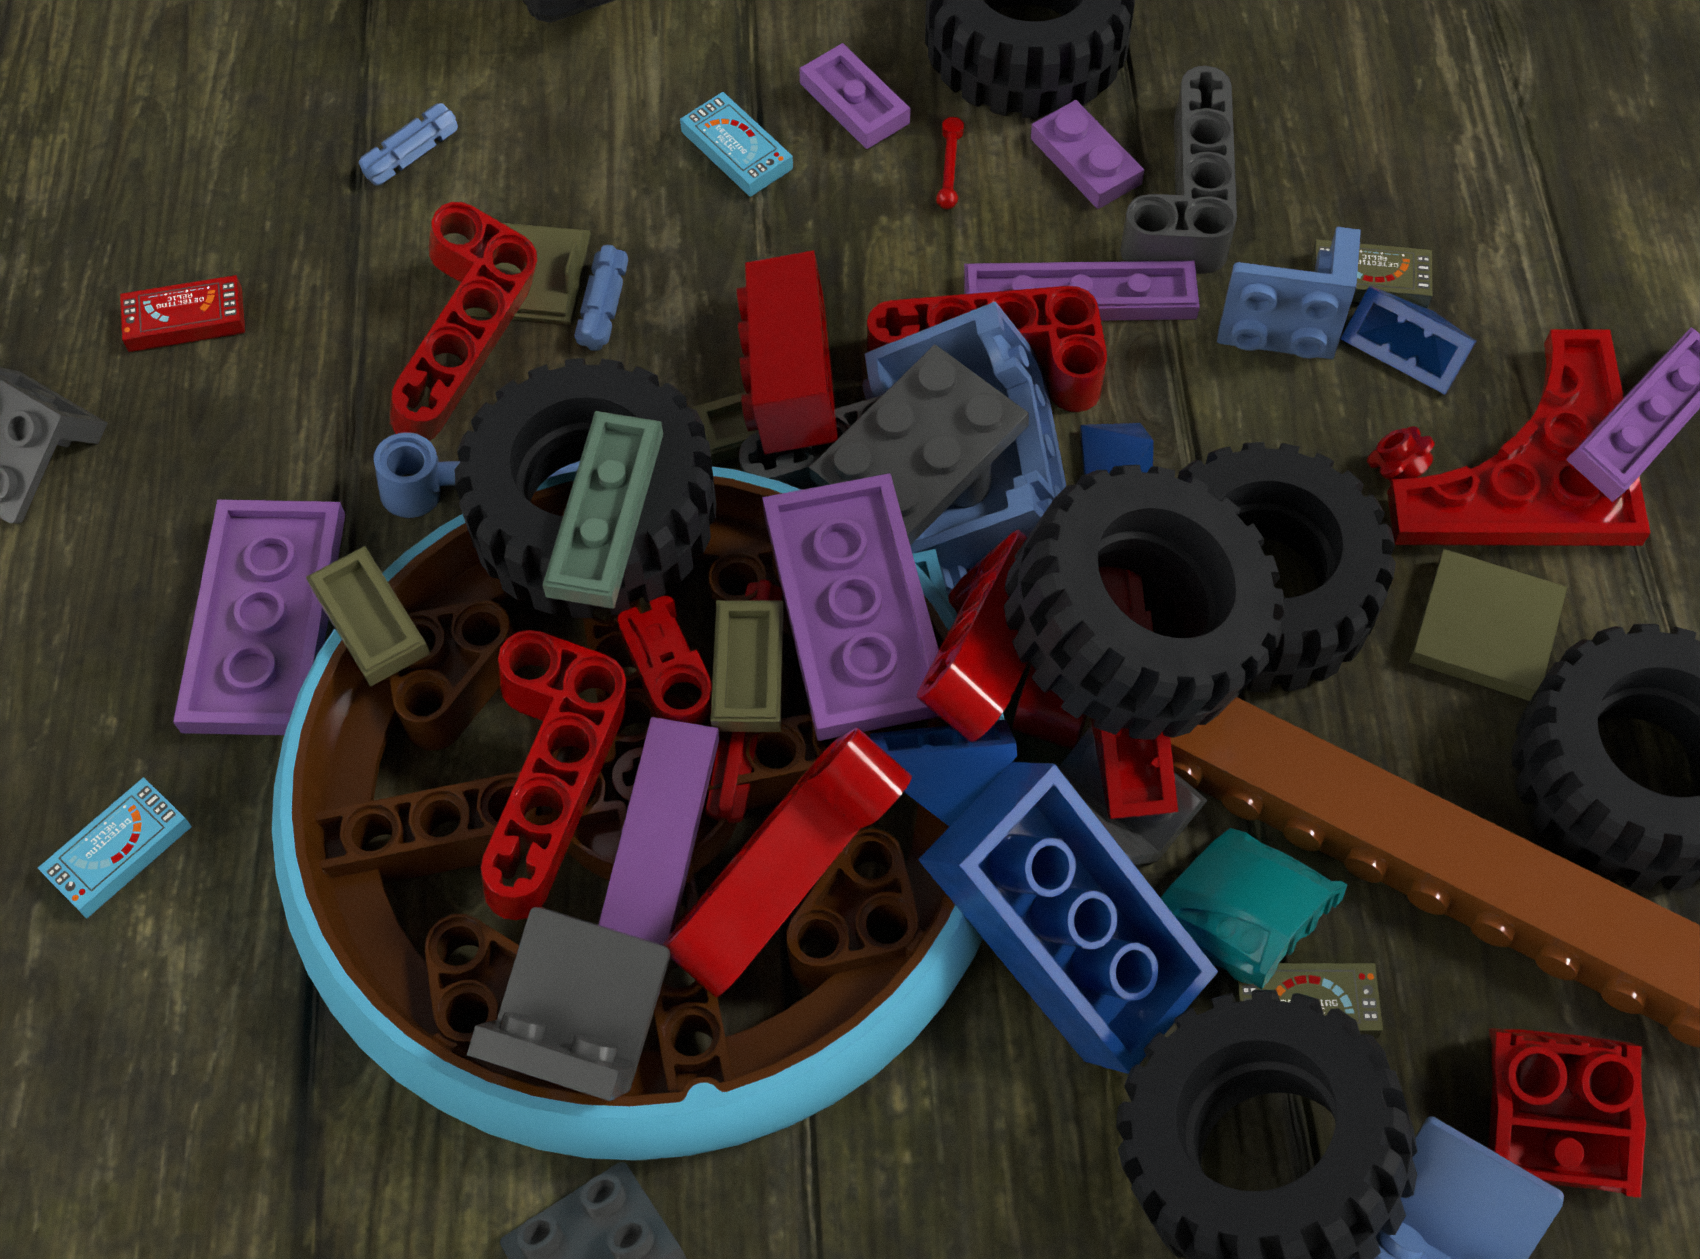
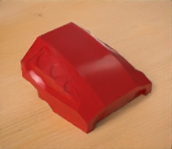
[1488,1028,1646,1198]

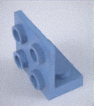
[1217,227,1361,359]
[1353,1117,1564,1259]

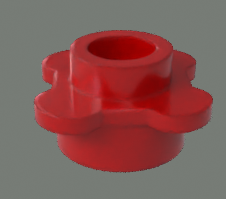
[1367,426,1435,482]

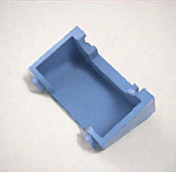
[863,301,1067,569]

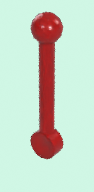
[936,117,964,210]

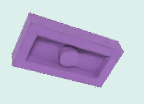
[799,43,910,149]
[1031,100,1144,209]

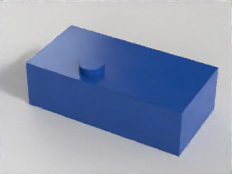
[918,762,1218,1074]

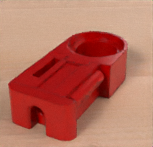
[617,596,712,725]

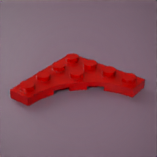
[1387,329,1651,546]

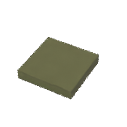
[1409,549,1567,701]

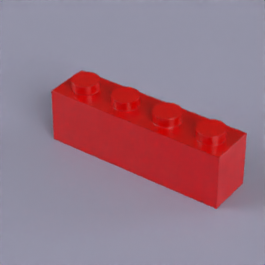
[737,250,838,454]

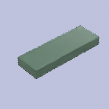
[543,411,663,609]

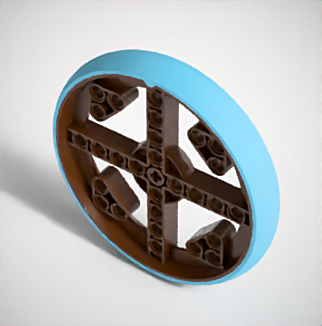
[272,466,1004,1160]

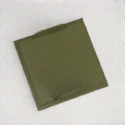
[465,223,591,325]

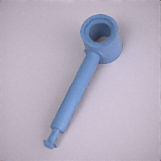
[374,433,580,518]

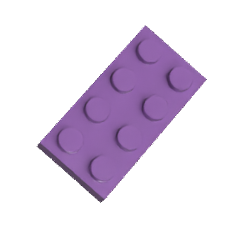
[762,473,939,741]
[173,500,345,735]

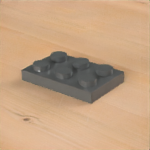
[809,344,1029,545]

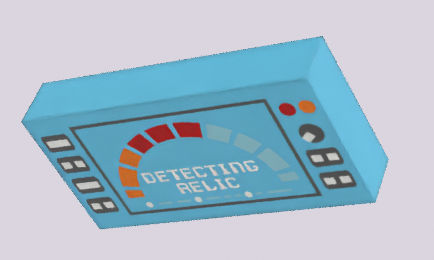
[680,92,793,197]
[38,777,192,919]

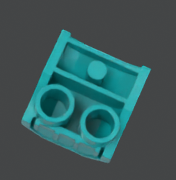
[1161,828,1347,990]

